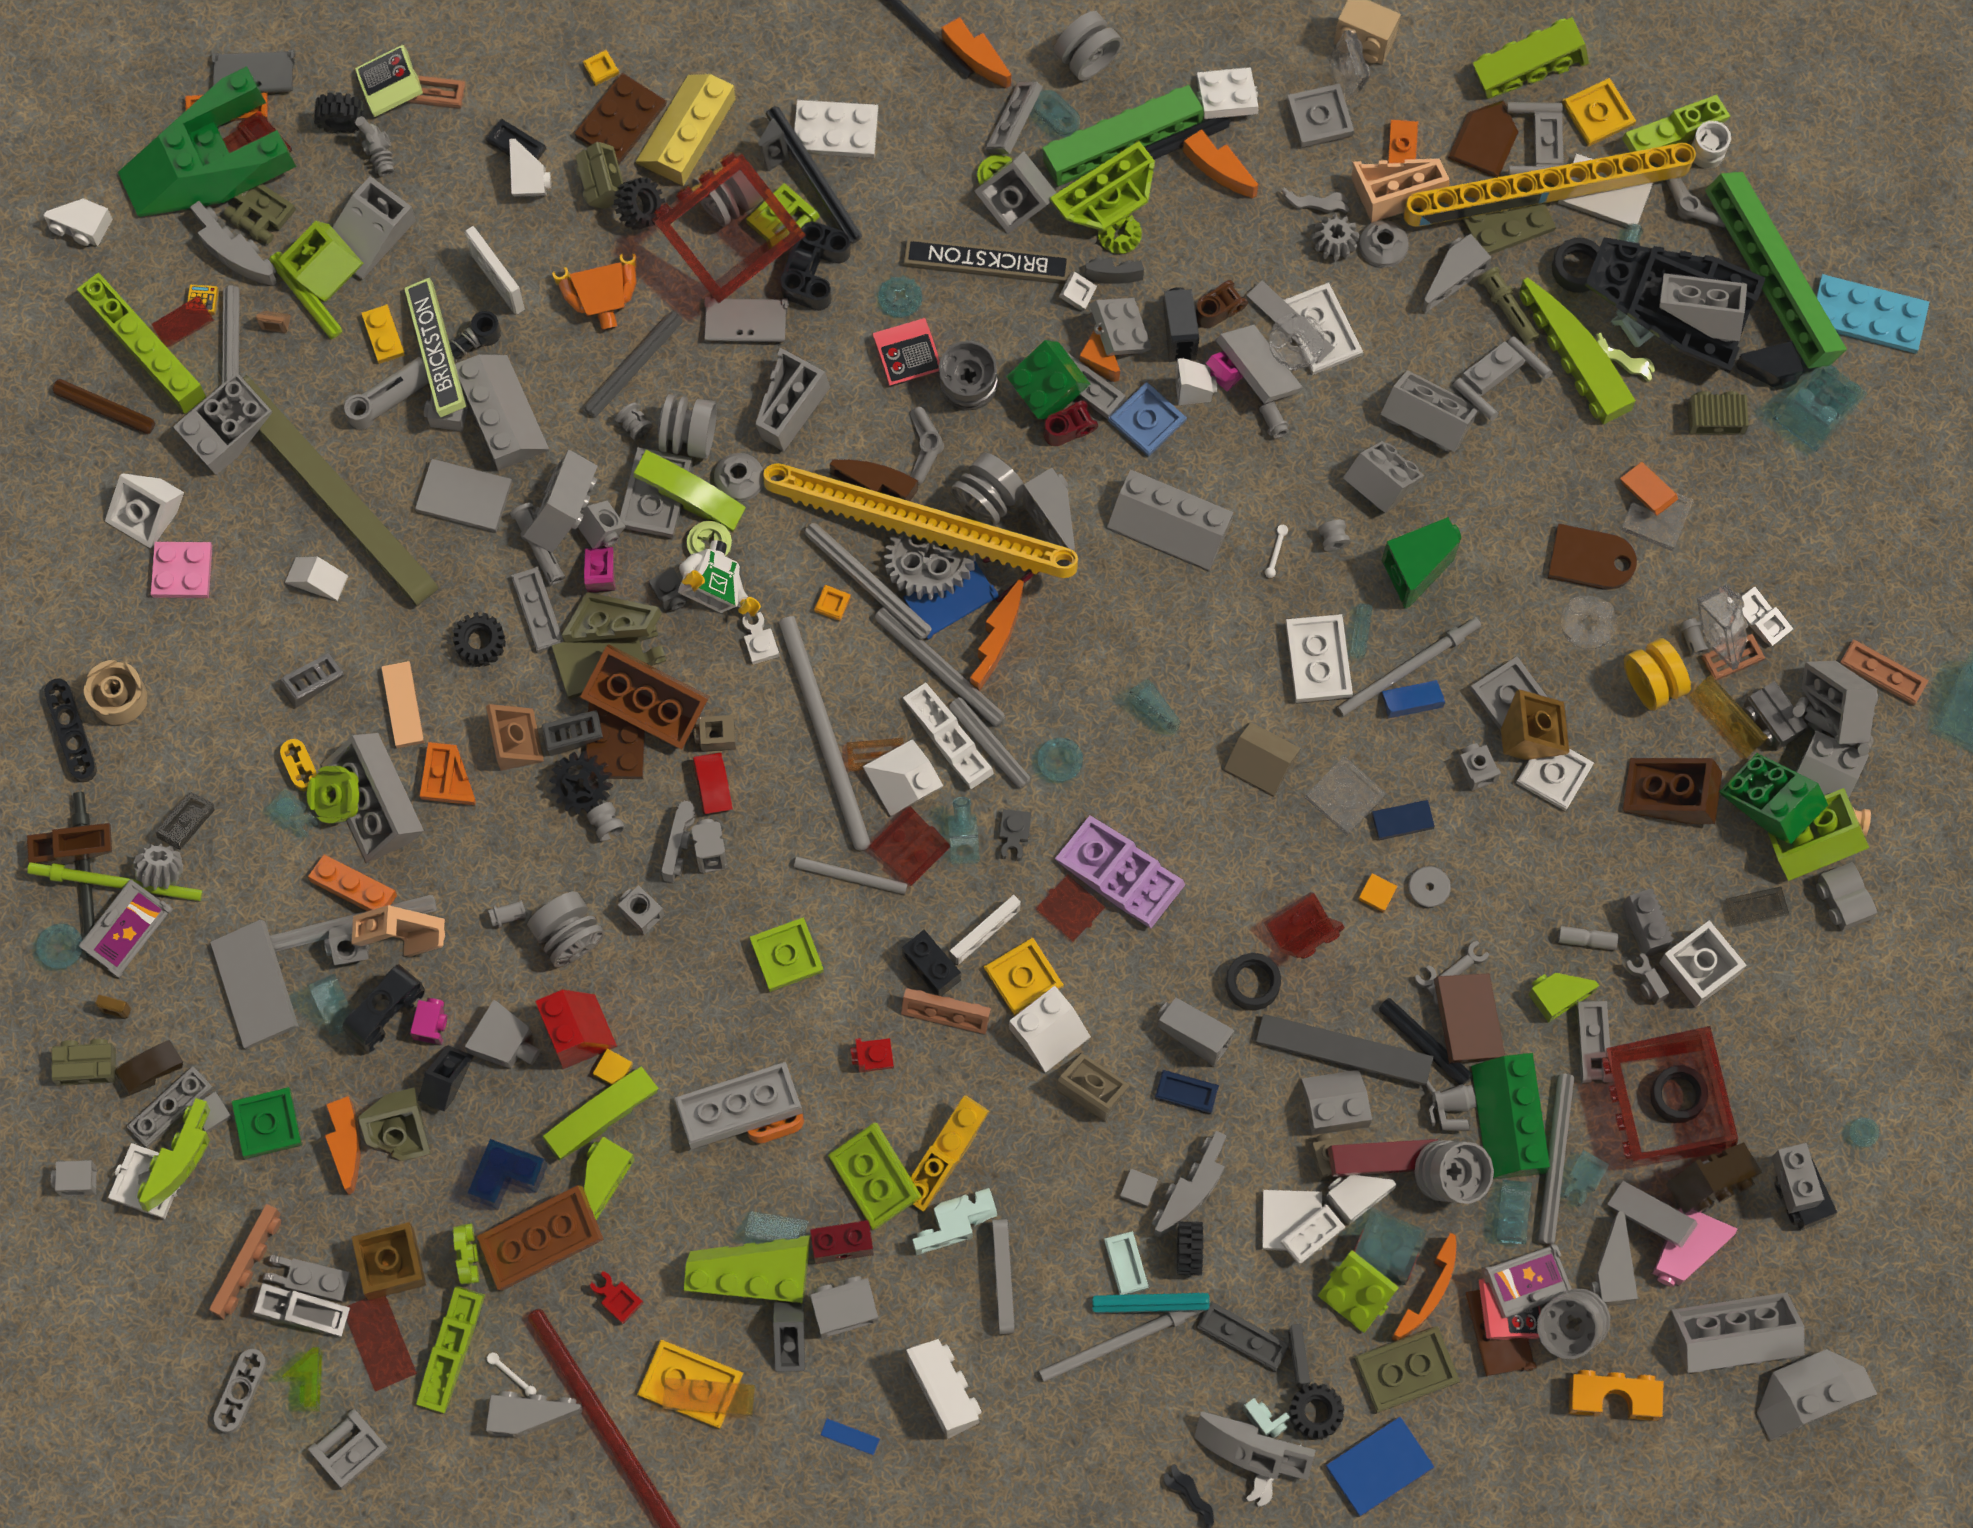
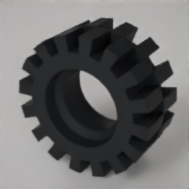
[314,92,365,133]
[614,177,666,230]
[453,612,506,667]
[1177,1221,1203,1276]
[1289,1383,1344,1440]

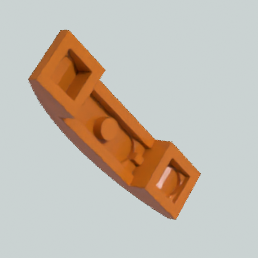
[1391,1232,1456,1341]

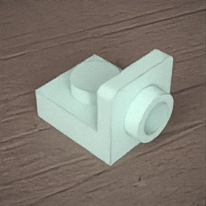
[1611,309,1654,347]
[1242,1398,1290,1438]

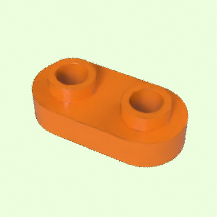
[747,1113,804,1143]

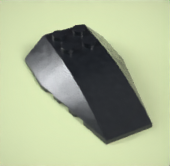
[1585,237,1765,373]

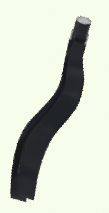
[1164,1464,1214,1528]

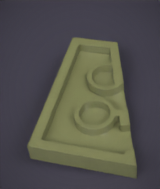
[562,592,662,642]

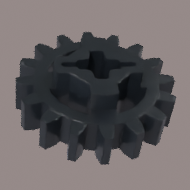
[549,751,613,815]

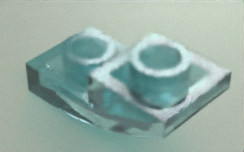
[1496,1180,1532,1244]

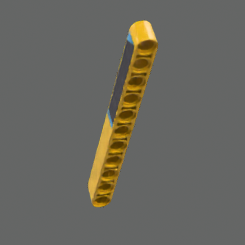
[1404,143,1696,227]

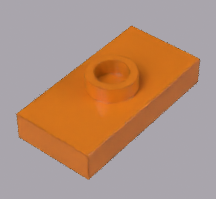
[1388,120,1418,163]

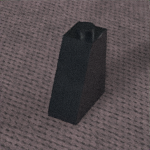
[1163,287,1199,362]

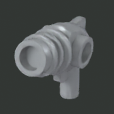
[355,116,394,177]

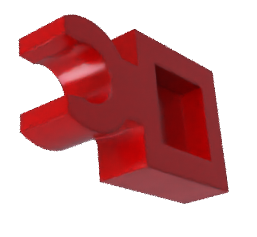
[590,1271,644,1324]

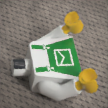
[678,540,761,617]

